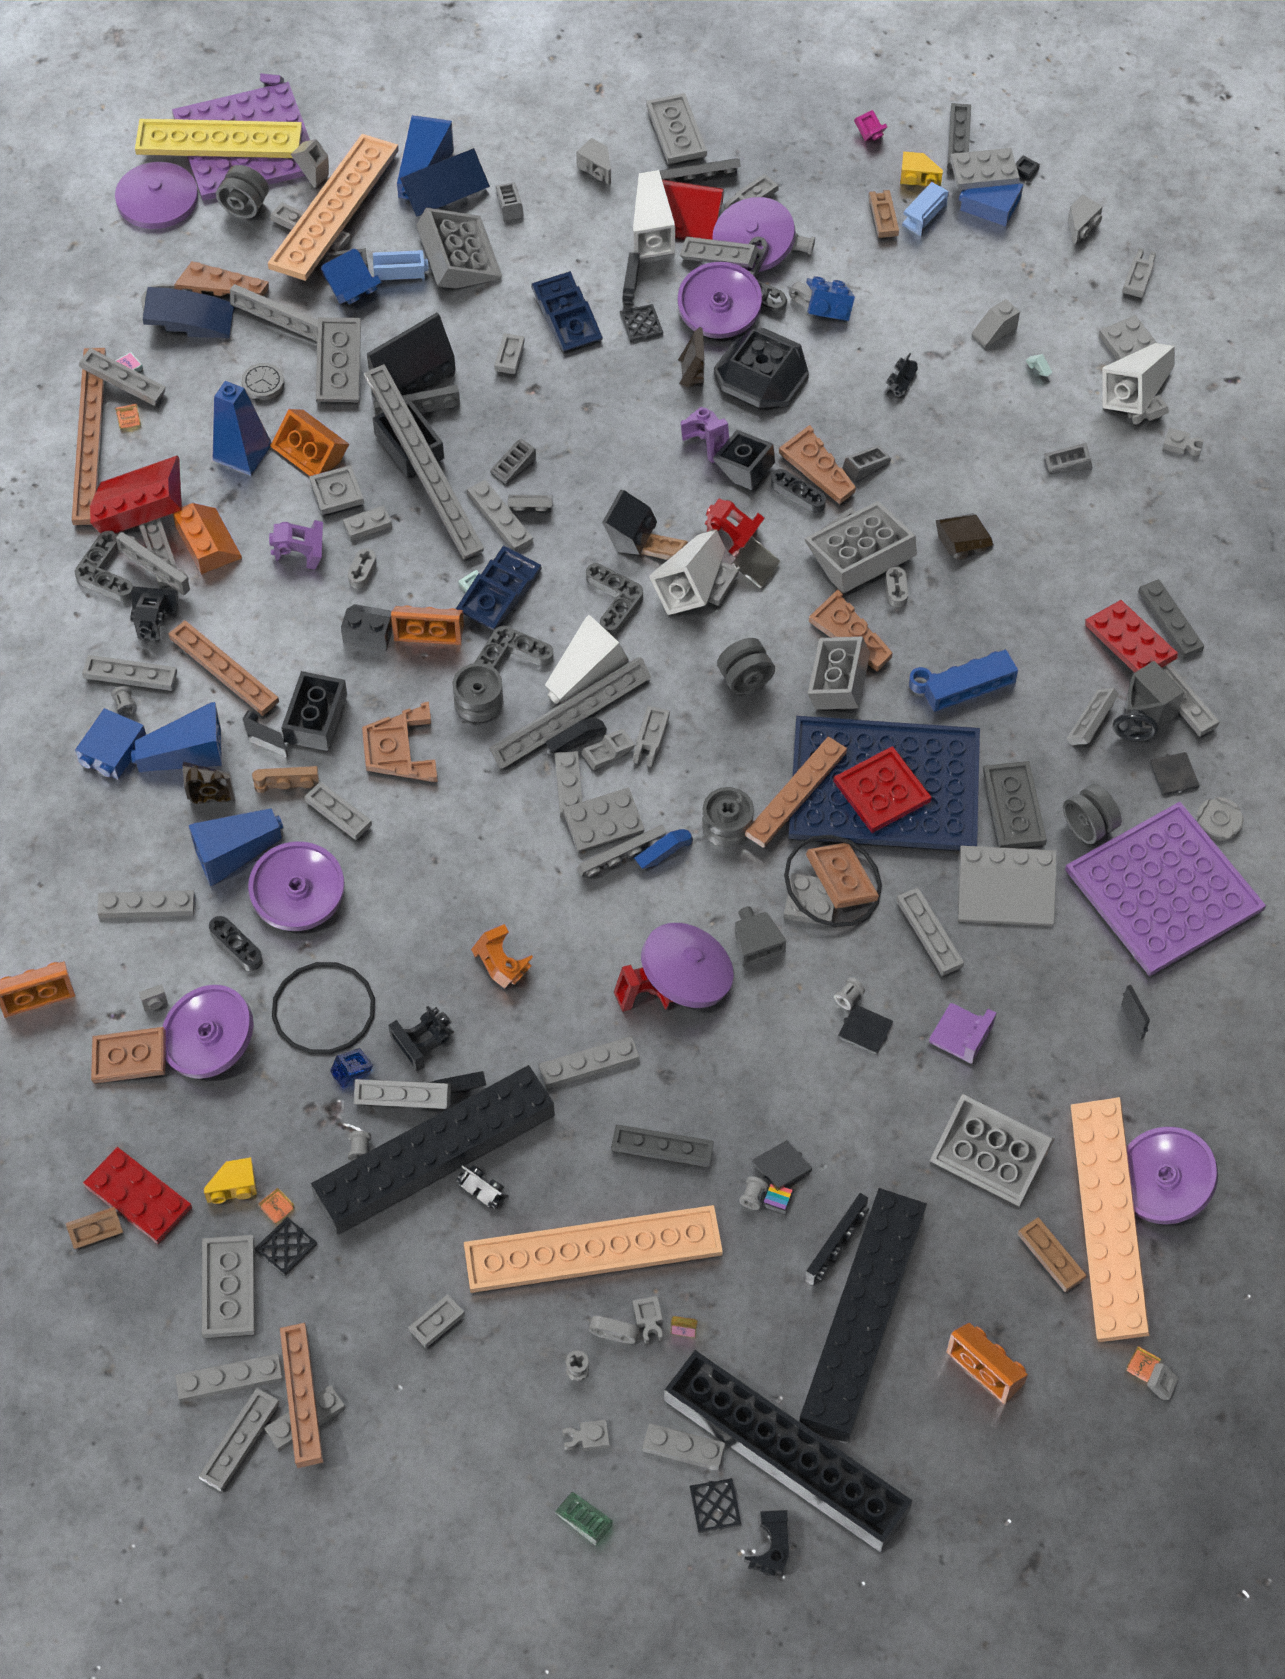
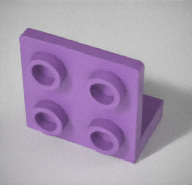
[929,1003,997,1064]

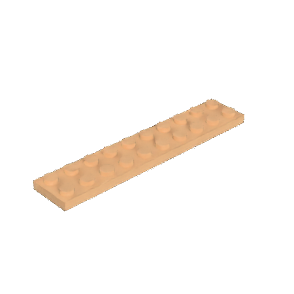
[268,134,399,281]
[1071,1097,1150,1342]
[464,1205,723,1293]

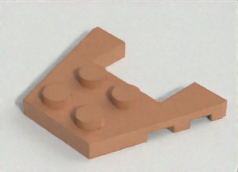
[362,702,438,782]

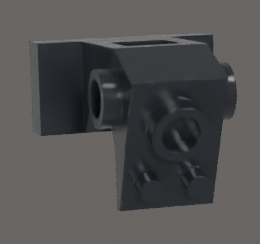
[130,586,179,641]
[388,1006,454,1072]
[743,1510,789,1577]

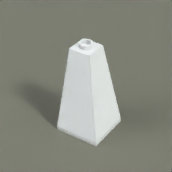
[633,170,675,259]
[1102,343,1175,414]
[649,530,725,615]
[545,615,629,705]

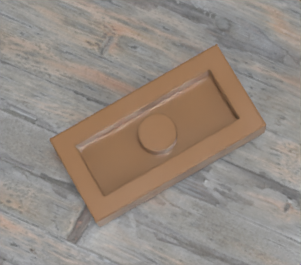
[66,1207,123,1249]

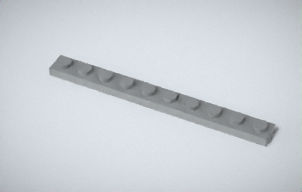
[364,364,484,560]

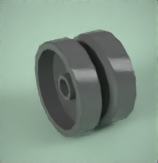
[216,165,269,218]
[717,638,775,695]
[452,663,504,722]
[1063,784,1122,845]
[702,787,754,848]

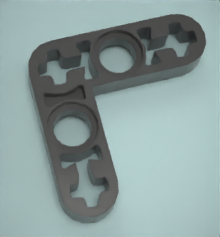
[743,236,787,311]
[75,531,133,602]
[586,563,643,636]
[474,626,554,670]

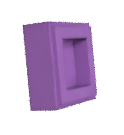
[260,73,284,85]

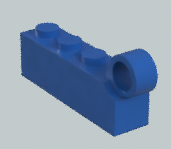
[909,649,1018,712]

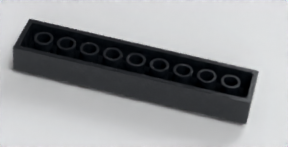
[311,1065,555,1235]
[799,1188,927,1444]
[664,1350,913,1553]

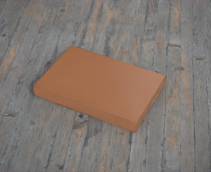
[806,843,879,909]
[91,1027,166,1084]

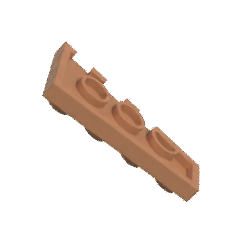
[174,261,269,296]
[779,425,856,504]
[809,590,893,672]

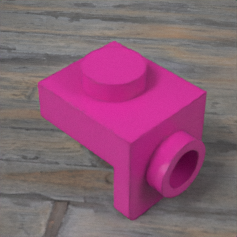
[854,110,888,142]

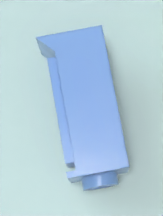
[902,182,949,236]
[373,250,428,280]

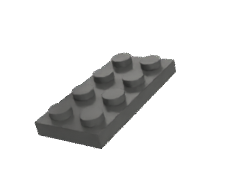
[983,761,1047,848]

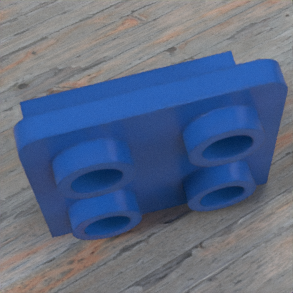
[321,249,381,304]
[806,276,855,321]

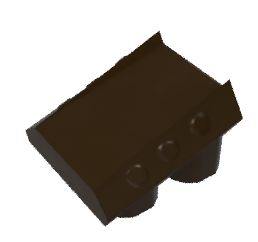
[678,327,705,388]
[935,513,994,560]
[182,761,235,804]

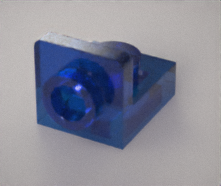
[330,1048,373,1088]

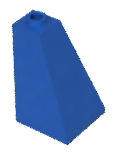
[397,115,454,199]
[213,381,272,476]
[131,702,222,772]
[188,808,284,886]

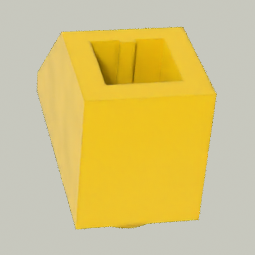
[900,151,943,186]
[204,1157,257,1204]

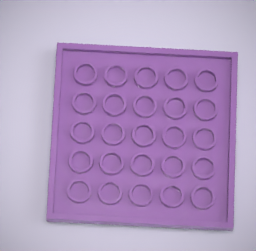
[172,82,310,201]
[1065,802,1266,976]

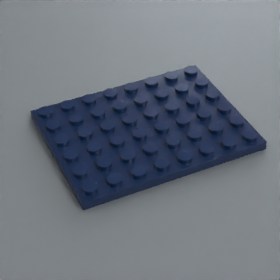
[789,716,980,850]

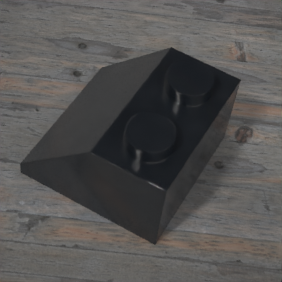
[713,430,775,490]
[602,490,657,555]
[341,604,393,651]

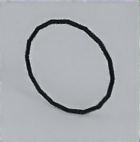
[784,835,882,927]
[272,962,375,1054]

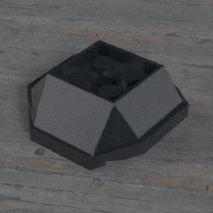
[714,328,809,408]

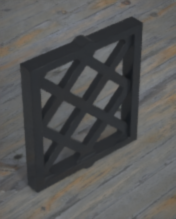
[620,304,663,342]
[255,1217,317,1276]
[689,1478,742,1533]

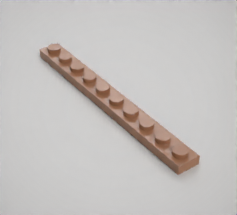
[72,348,106,525]

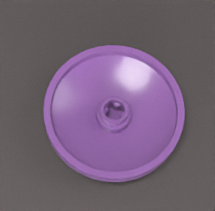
[115,162,198,229]
[713,197,796,272]
[678,262,762,338]
[248,841,345,931]
[641,923,734,1008]
[162,985,254,1079]
[1127,1127,1218,1224]

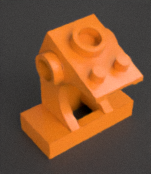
[471,924,533,989]

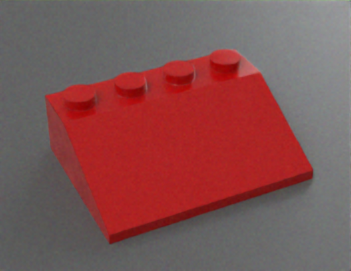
[90,455,182,534]

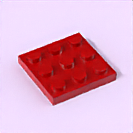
[833,746,931,833]

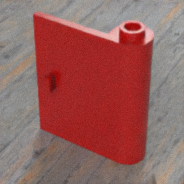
[662,180,724,240]

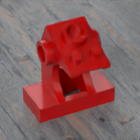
[705,498,765,557]
[614,964,673,1012]

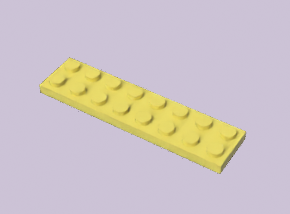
[135,119,302,158]

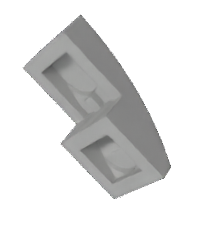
[582,729,635,771]

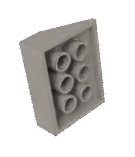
[416,208,502,289]
[805,501,917,593]
[958,846,1056,926]
[930,1094,1055,1207]

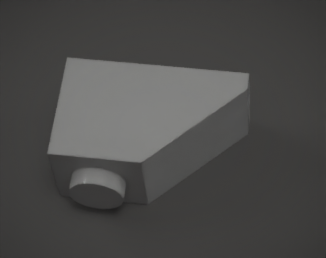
[972,299,1020,348]

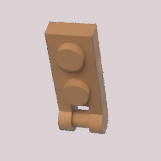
[868,190,899,238]
[252,766,319,793]

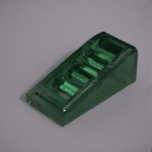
[555,1492,613,1546]

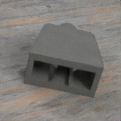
[734,906,786,966]

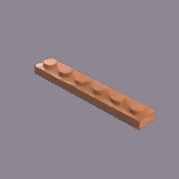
[168,620,279,716]
[745,737,847,848]
[280,1323,324,1468]

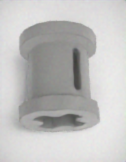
[791,233,815,255]
[111,686,137,717]
[834,978,865,1010]
[348,1131,371,1161]
[739,1177,768,1210]
[565,1350,589,1381]

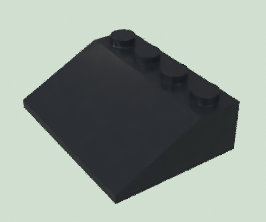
[367,312,456,400]

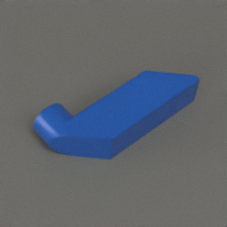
[634,829,693,869]

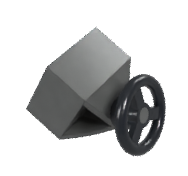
[1112,661,1184,741]

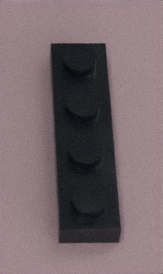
[805,1193,869,1286]

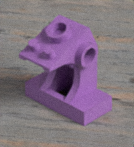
[681,407,729,463]
[269,520,323,570]

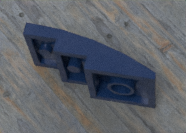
[400,148,490,217]
[531,271,603,352]
[142,287,234,338]
[456,545,542,630]

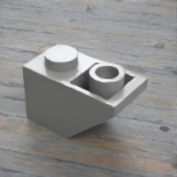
[576,138,611,185]
[291,139,329,188]
[1068,194,1103,244]

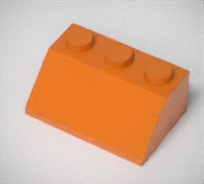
[270,409,349,476]
[173,503,242,575]
[391,605,464,645]
[0,961,75,1018]
[946,1323,1028,1405]

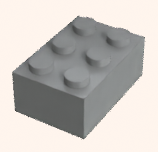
[808,636,870,709]

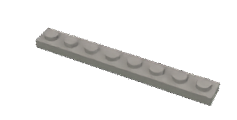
[489,657,652,769]

